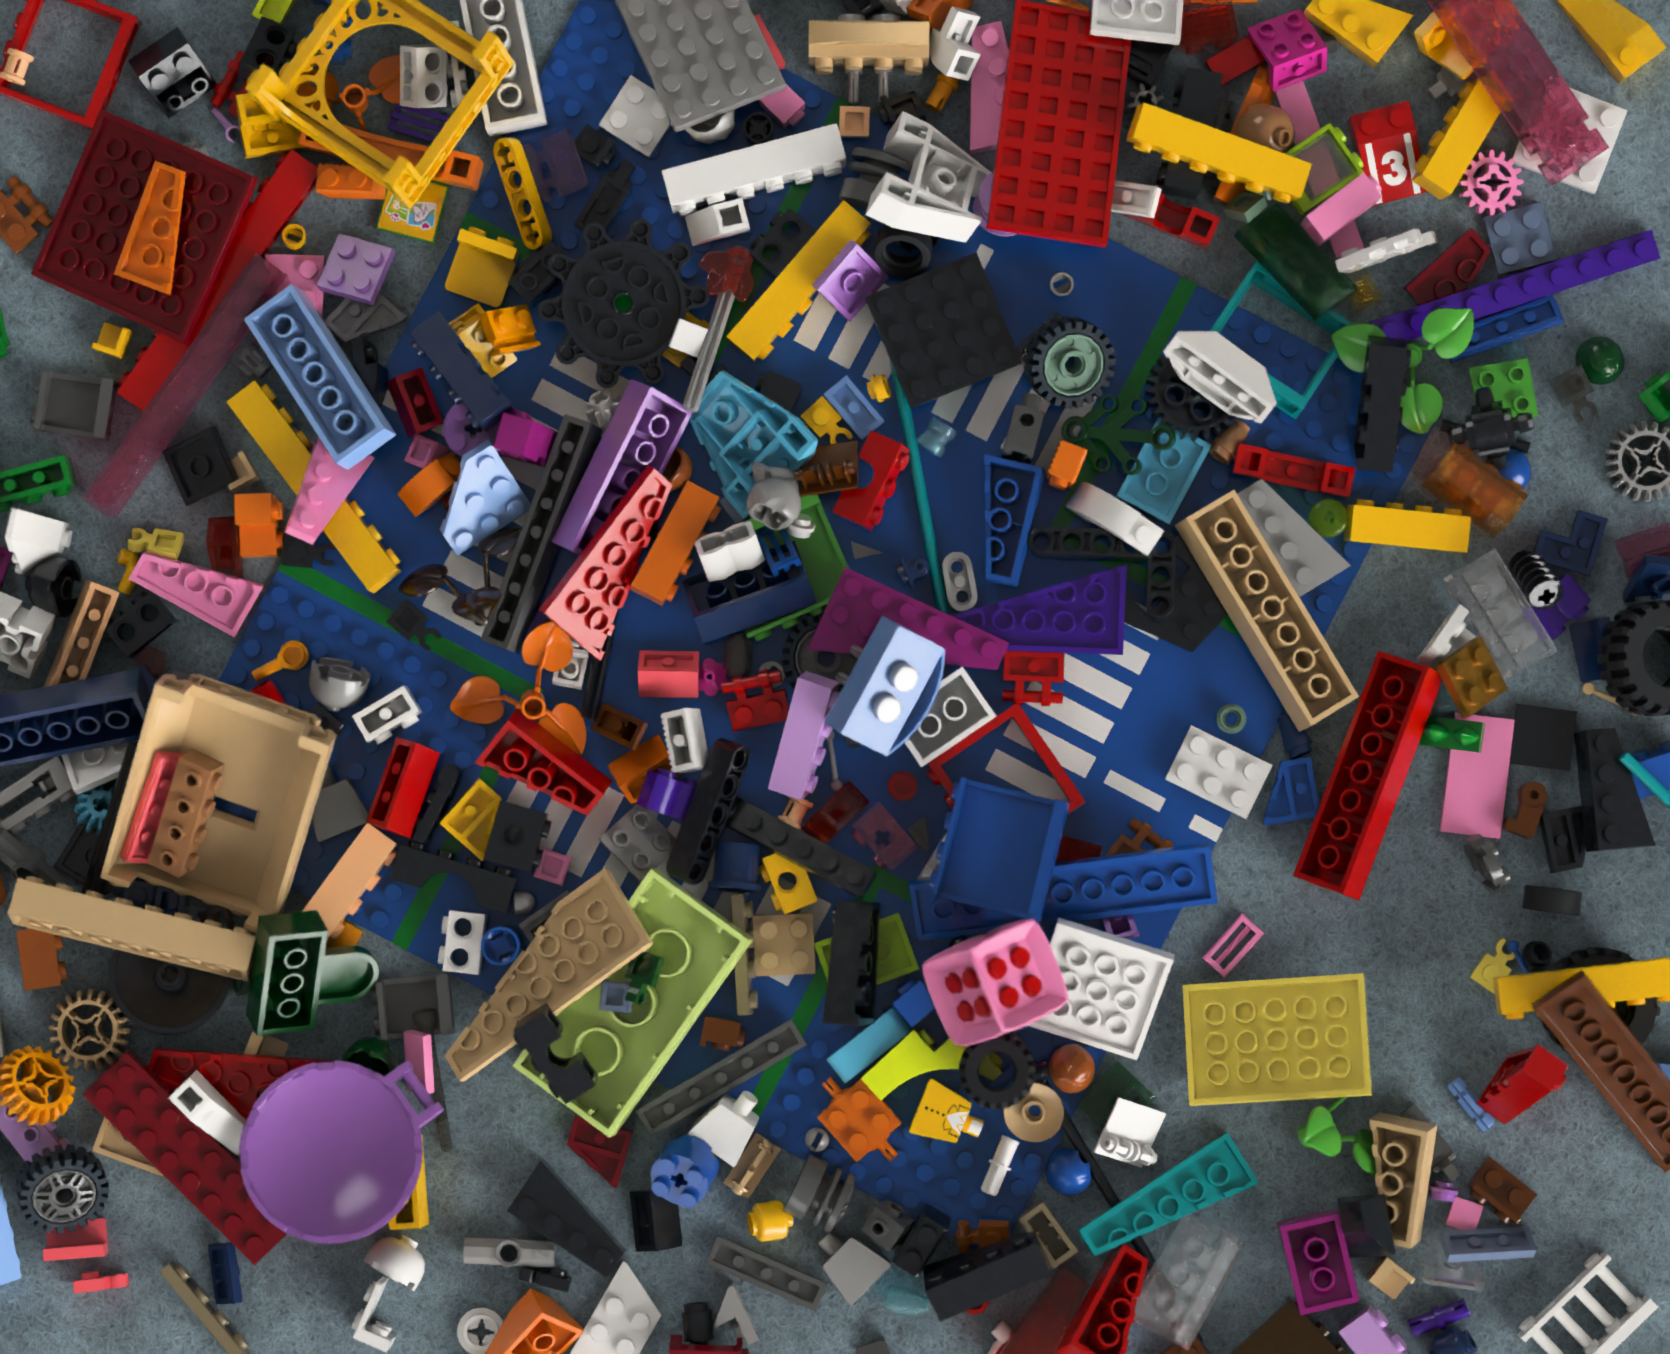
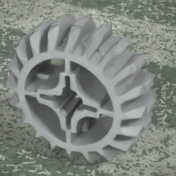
[1604,421,1670,502]

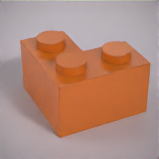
[234,493,284,558]

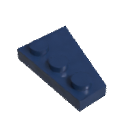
[1623,554,1670,603]

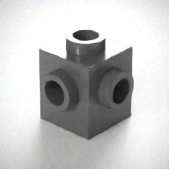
[861,1199,915,1251]

